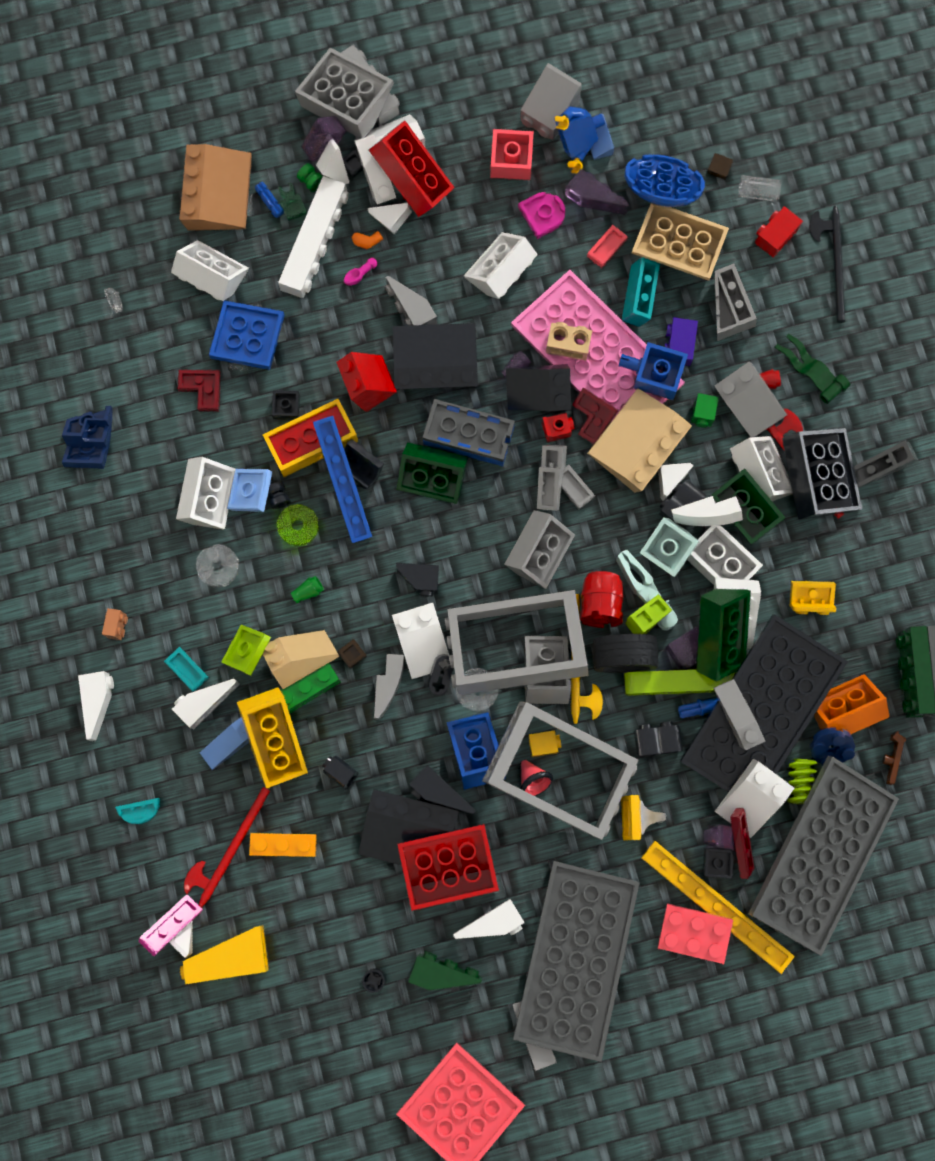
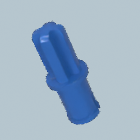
[678,697,718,718]

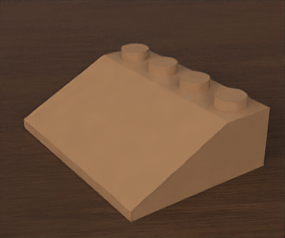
[180,144,252,230]

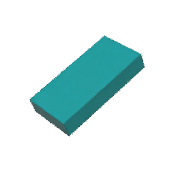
[164,647,209,692]

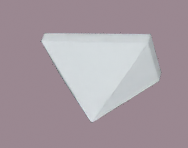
[169,921,193,958]

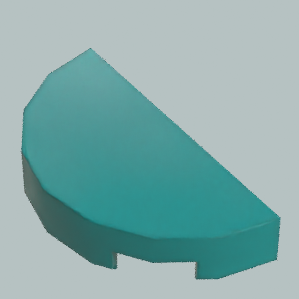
[115,798,160,824]

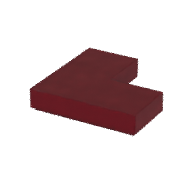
[178,370,221,412]
[572,388,618,444]

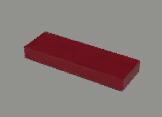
[730,808,755,879]

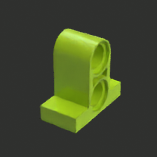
[624,594,672,634]

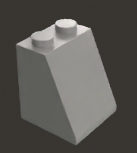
[520,63,582,140]

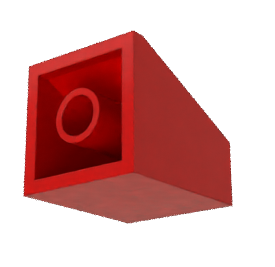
[336,352,397,412]

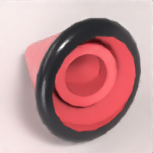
[520,760,553,796]

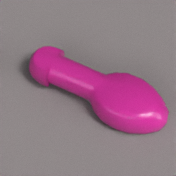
[344,258,377,286]

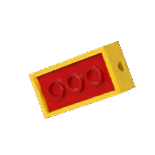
[263,399,359,477]

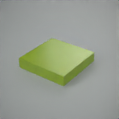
[221,625,271,676]

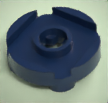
[810,727,855,766]

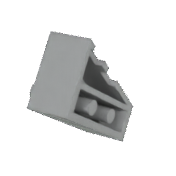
[714,264,757,341]

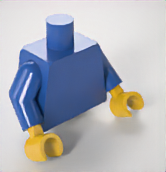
[554,107,605,173]

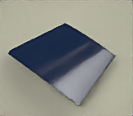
[62,406,113,469]

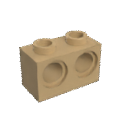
[546,322,592,361]

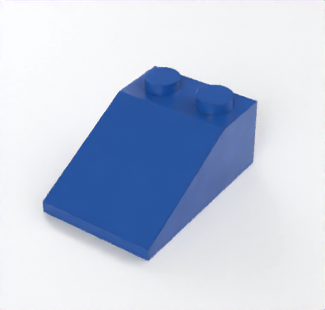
[447,712,506,790]

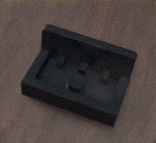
[344,439,384,489]

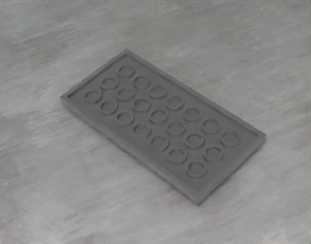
[748,756,899,956]
[513,861,640,1062]

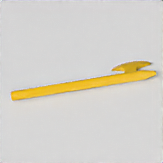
[571,594,603,724]

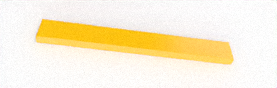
[641,841,795,974]

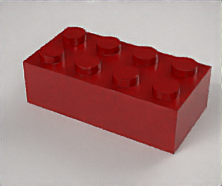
[369,120,455,217]

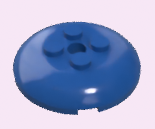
[625,154,705,207]

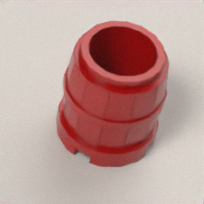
[580,571,624,628]

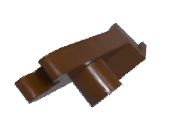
[882,731,907,785]

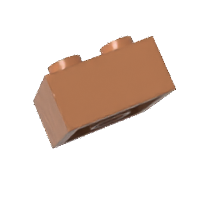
[102,608,128,640]

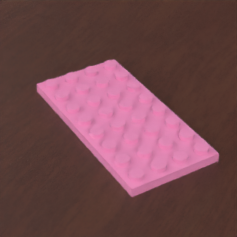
[511,270,685,422]

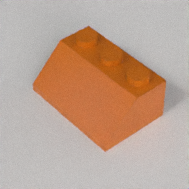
[814,674,889,734]

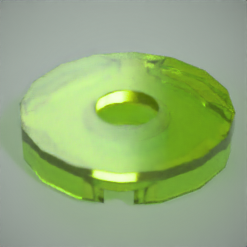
[277,504,319,546]

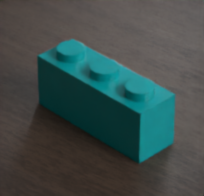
[622,257,660,327]

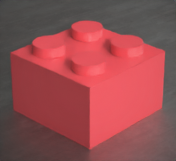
[490,129,534,180]

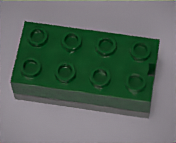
[896,626,935,718]

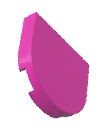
[518,192,565,239]

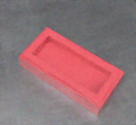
[587,225,628,268]

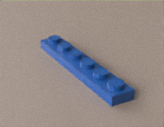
[313,416,372,543]

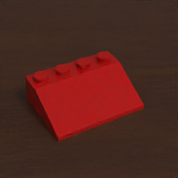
[398,824,499,911]

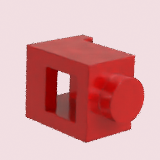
[542,413,574,443]

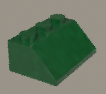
[396,442,468,504]
[711,468,785,546]

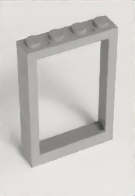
[445,590,589,695]
[482,702,638,840]

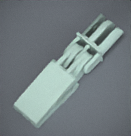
[616,550,678,631]

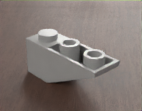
[385,276,437,326]

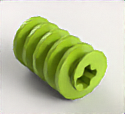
[787,759,817,805]

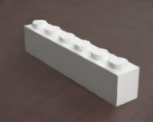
[278,176,349,298]

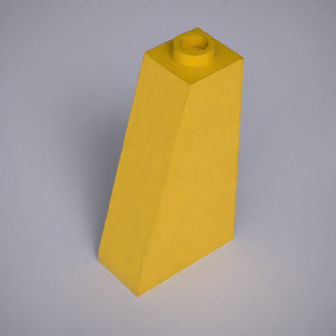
[180,925,269,984]

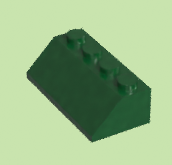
[697,589,751,682]

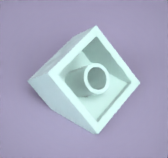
[640,517,699,577]

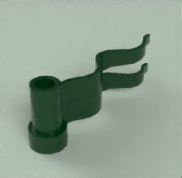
[774,334,850,404]

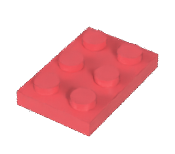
[658,903,733,964]

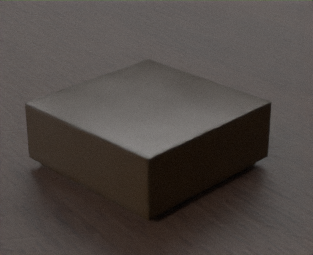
[707,153,733,180]
[337,639,367,669]

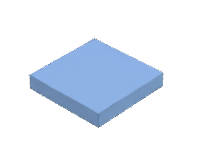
[227,469,272,512]

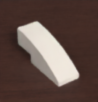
[672,496,743,526]

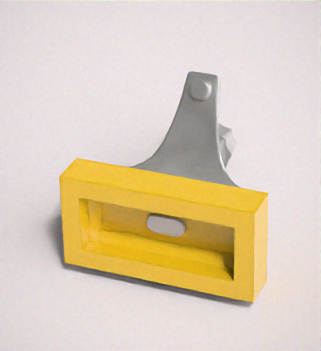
[621,795,666,840]

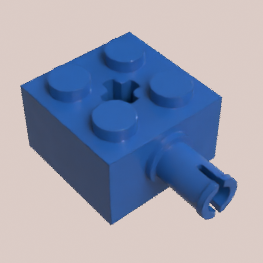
[618,342,688,400]

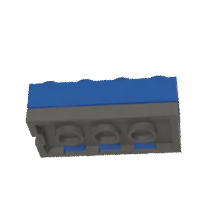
[423,399,515,466]

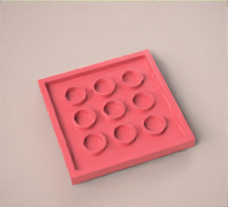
[397,1042,525,1161]

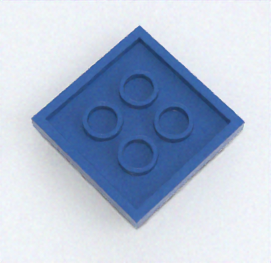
[209,300,284,370]

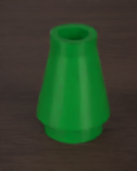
[291,576,324,603]

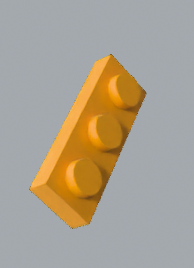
[249,833,317,857]

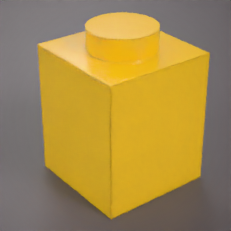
[528,730,561,757]

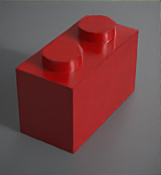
[755,206,803,258]

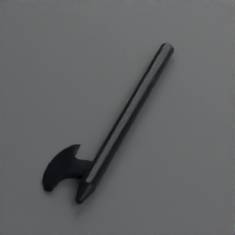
[810,205,845,323]

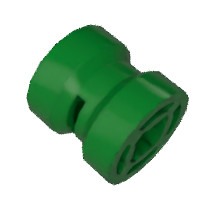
[297,163,323,192]

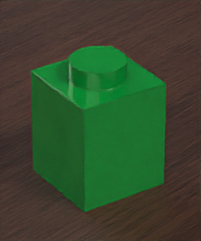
[691,393,719,428]

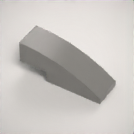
[374,654,405,720]

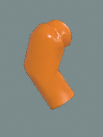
[352,231,383,249]

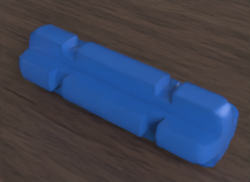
[255,182,284,218]

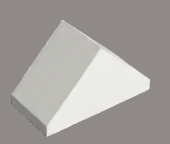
[316,139,349,184]
[368,203,412,234]
[658,463,694,501]

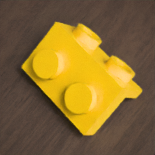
[789,581,836,615]

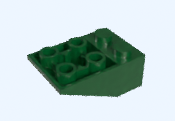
[408,951,482,990]

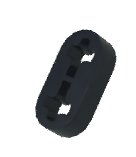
[428,654,454,695]

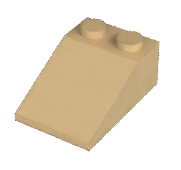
[263,630,339,689]

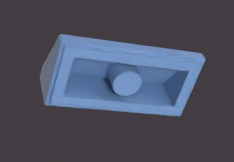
[590,114,614,160]

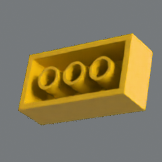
[236,687,308,789]

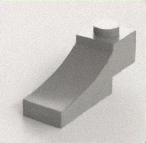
[537,445,567,511]

